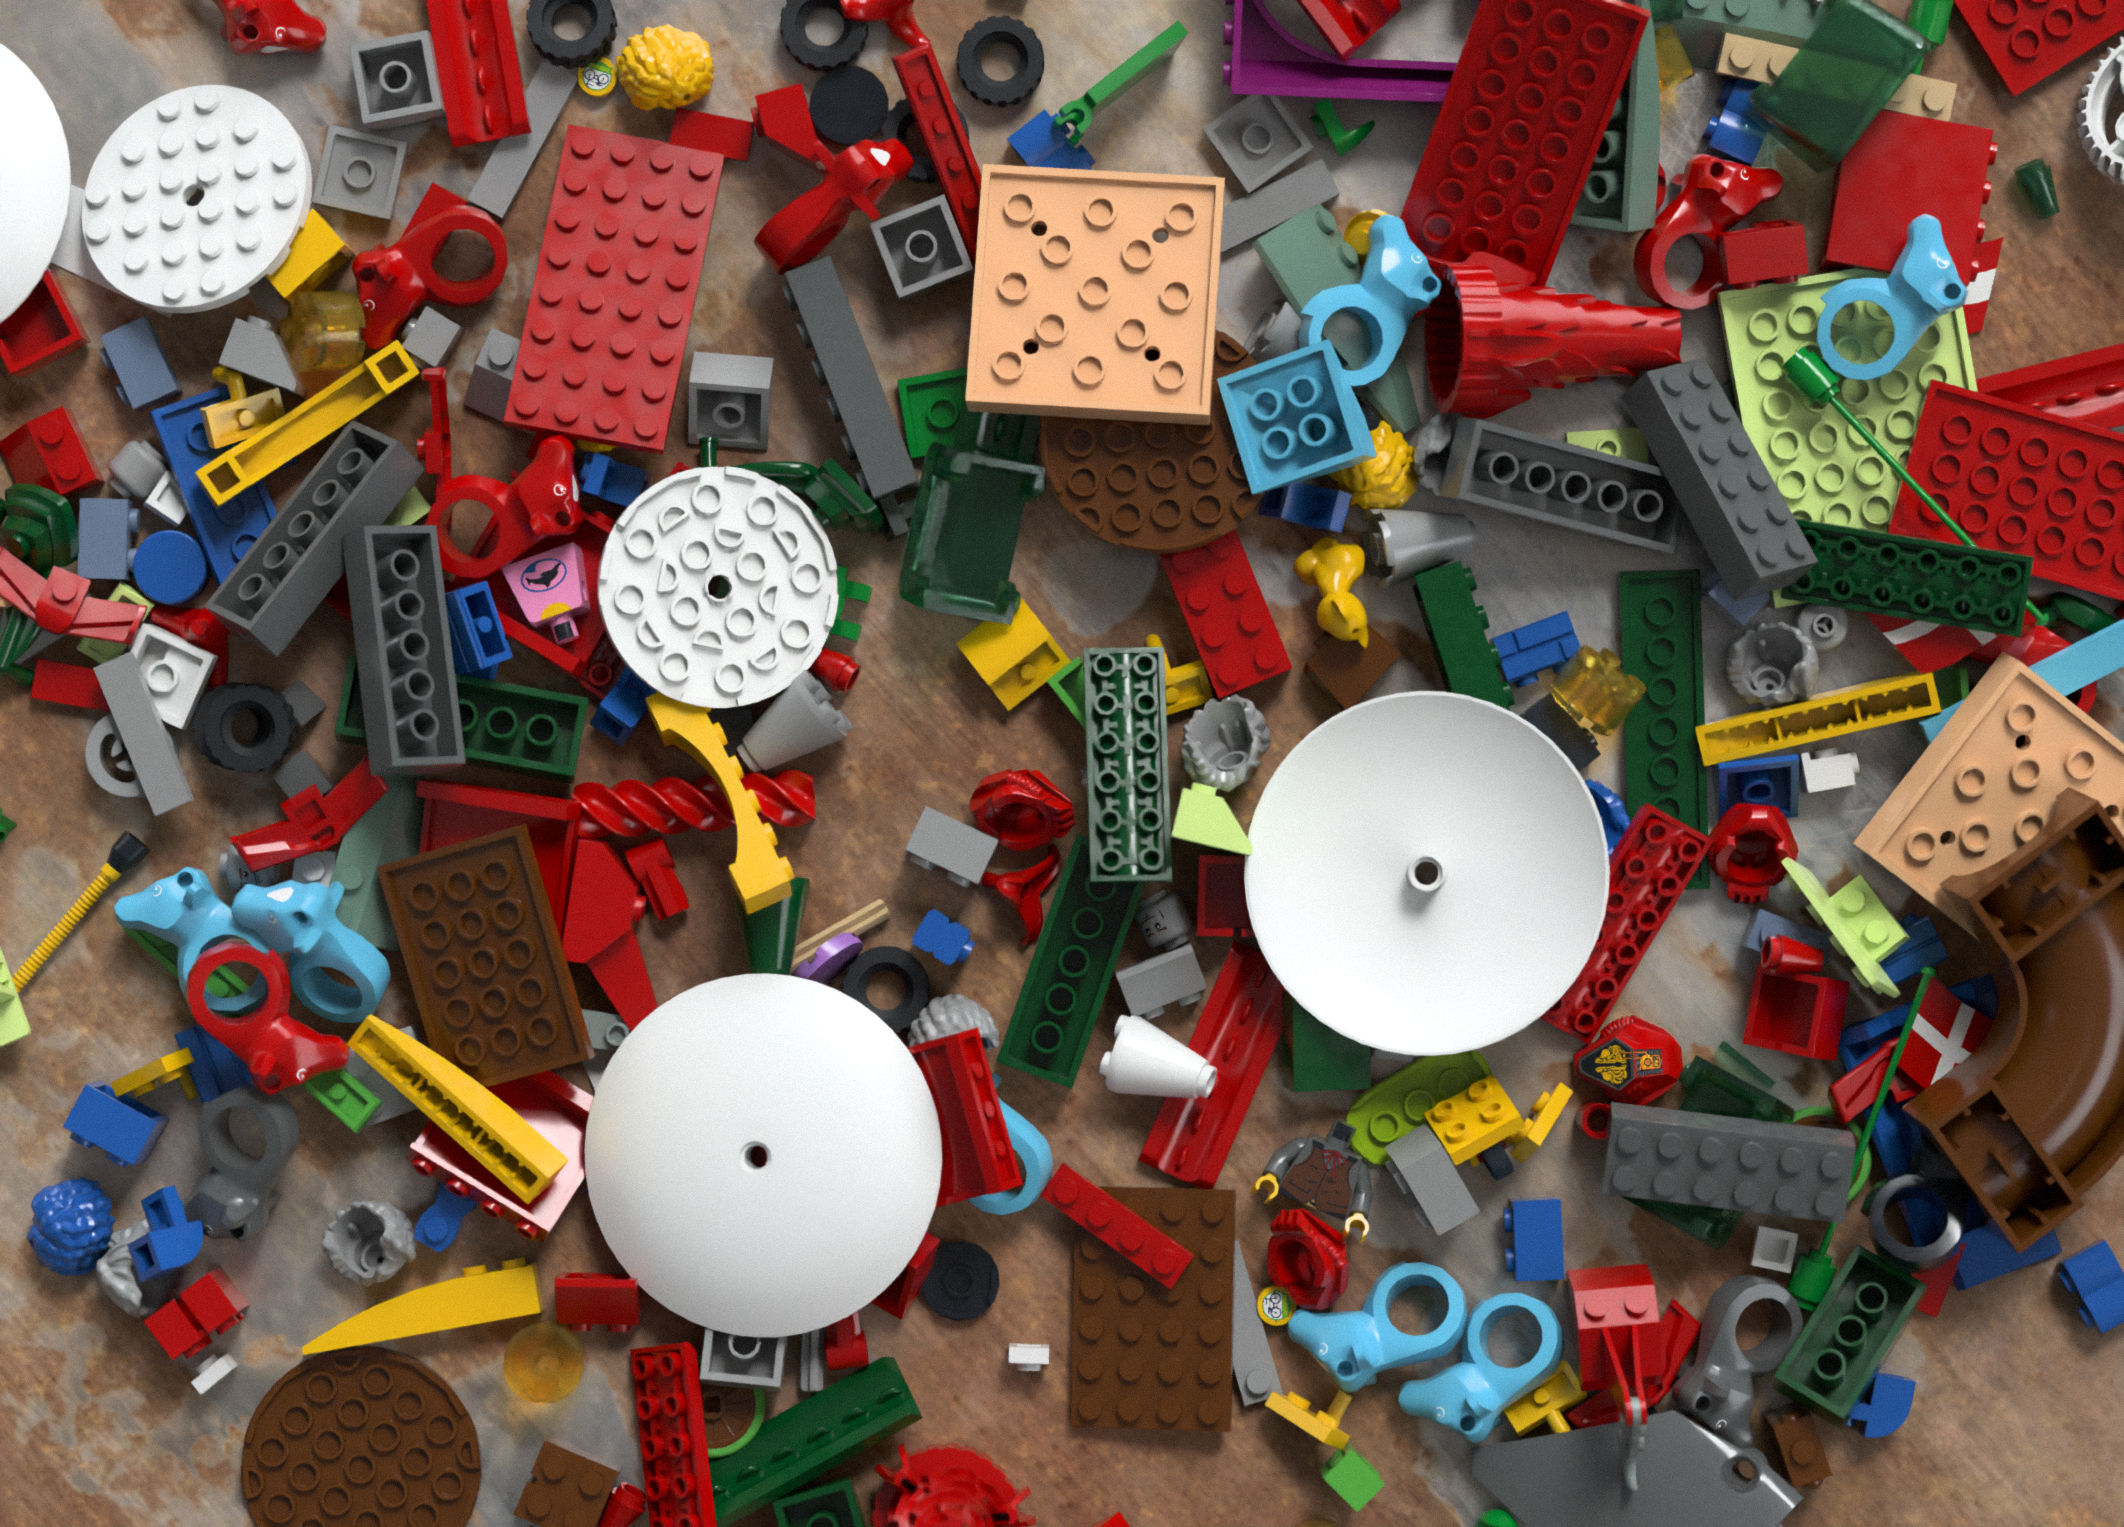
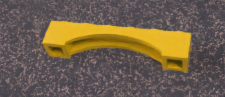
[194,340,420,509]
[645,692,795,915]

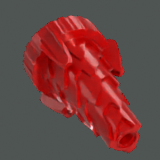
[1424,252,1682,420]
[872,1443,1036,1527]

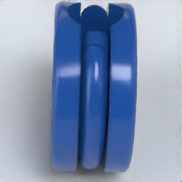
[133,530,211,605]

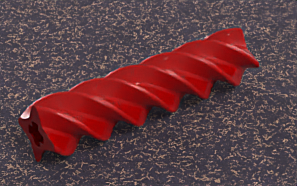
[571,770,816,839]

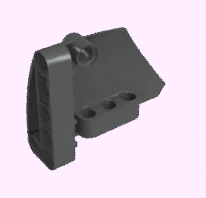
[1471,1410,1804,1527]

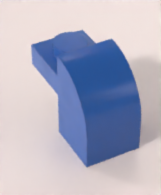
[577,452,652,508]
[1258,482,1351,533]
[589,666,658,747]
[128,1185,203,1283]
[1846,1372,1916,1438]

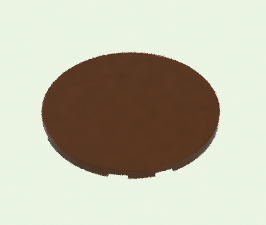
[1039,330,1266,555]
[240,1346,482,1527]

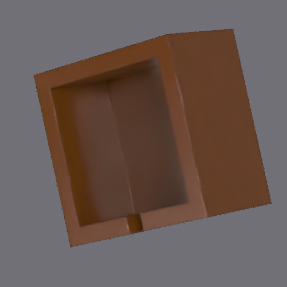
[513,1435,623,1527]

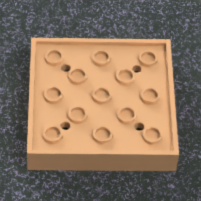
[965,164,1225,425]
[1853,652,2124,943]

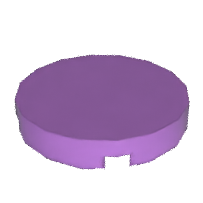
[793,932,864,985]

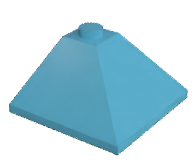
[1217,339,1377,495]

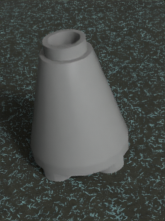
[737,669,853,772]

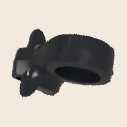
[1860,1095,1970,1274]

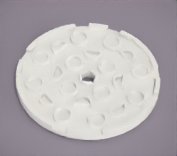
[82,85,312,313]
[598,466,839,708]

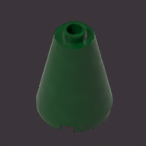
[730,877,811,975]

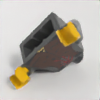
[1250,1119,1373,1243]

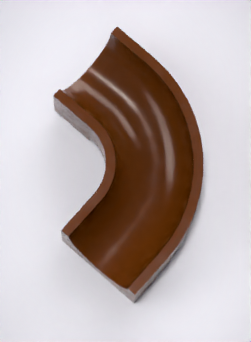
[1901,787,2124,1254]

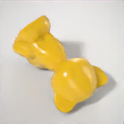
[1292,537,1369,649]

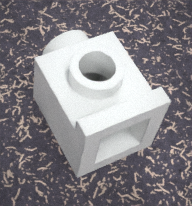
[1798,747,1860,794]

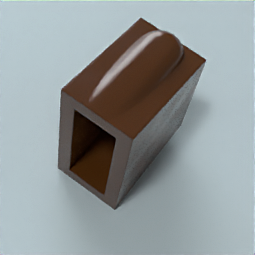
[1303,623,1402,711]
[1762,1402,1832,1490]

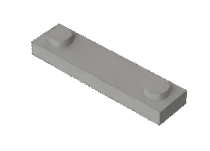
[1233,1240,1283,1406]

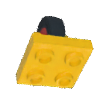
[1423,1074,1526,1180]

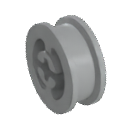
[85,713,179,798]

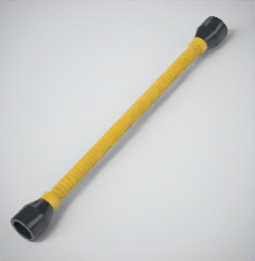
[12,830,150,992]

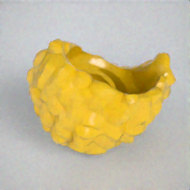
[616,24,715,111]
[1328,420,1419,511]

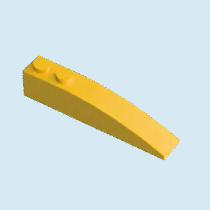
[1695,670,1942,767]
[347,1014,569,1204]
[302,1257,544,1355]

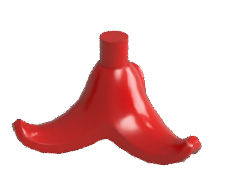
[840,0,930,49]
[148,605,230,688]
[982,844,1061,946]

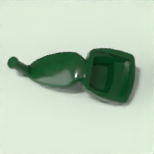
[699,437,885,536]
[0,483,79,688]

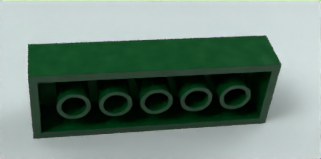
[334,655,589,784]
[996,834,1145,1088]

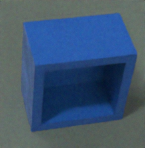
[63,1081,170,1168]

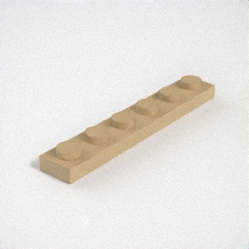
[1714,33,1957,121]

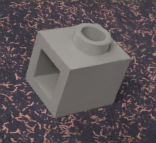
[401,306,465,370]

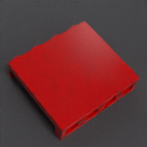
[1820,105,1998,287]
[444,470,615,678]
[416,778,582,943]
[907,1027,1023,1208]
[406,1070,593,1243]

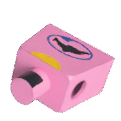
[502,542,590,644]

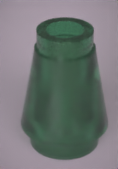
[2013,157,2060,220]

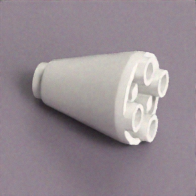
[1099,1015,1217,1099]

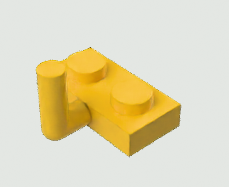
[200,366,285,449]
[1145,634,1213,716]
[110,1047,199,1101]
[1510,1082,1573,1163]
[1503,1359,1588,1437]
[1265,1389,1353,1450]

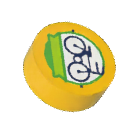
[577,57,618,98]
[1256,1284,1297,1326]

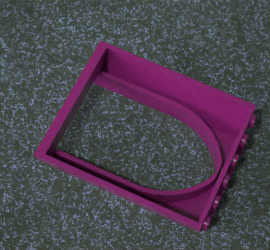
[1222,0,1457,102]

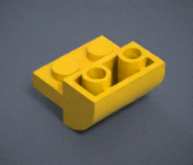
[956,594,1071,711]

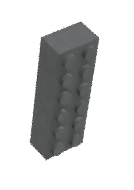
[781,255,921,502]
[1622,357,1818,602]
[1440,417,1685,554]
[204,420,425,657]
[342,525,466,776]
[1600,1102,1856,1223]

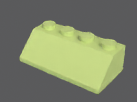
[1171,782,1253,856]

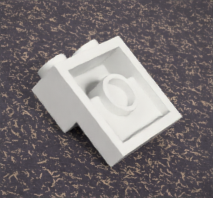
[128,623,219,730]

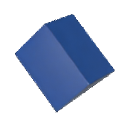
[1711,754,1799,821]

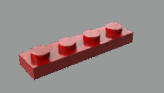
[1040,1162,1195,1289]

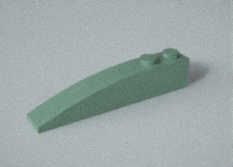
[1569,0,1660,232]
[1662,0,1908,70]
[1251,203,1421,435]
[329,773,425,952]

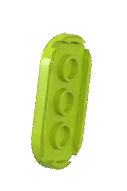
[1345,1050,1493,1165]

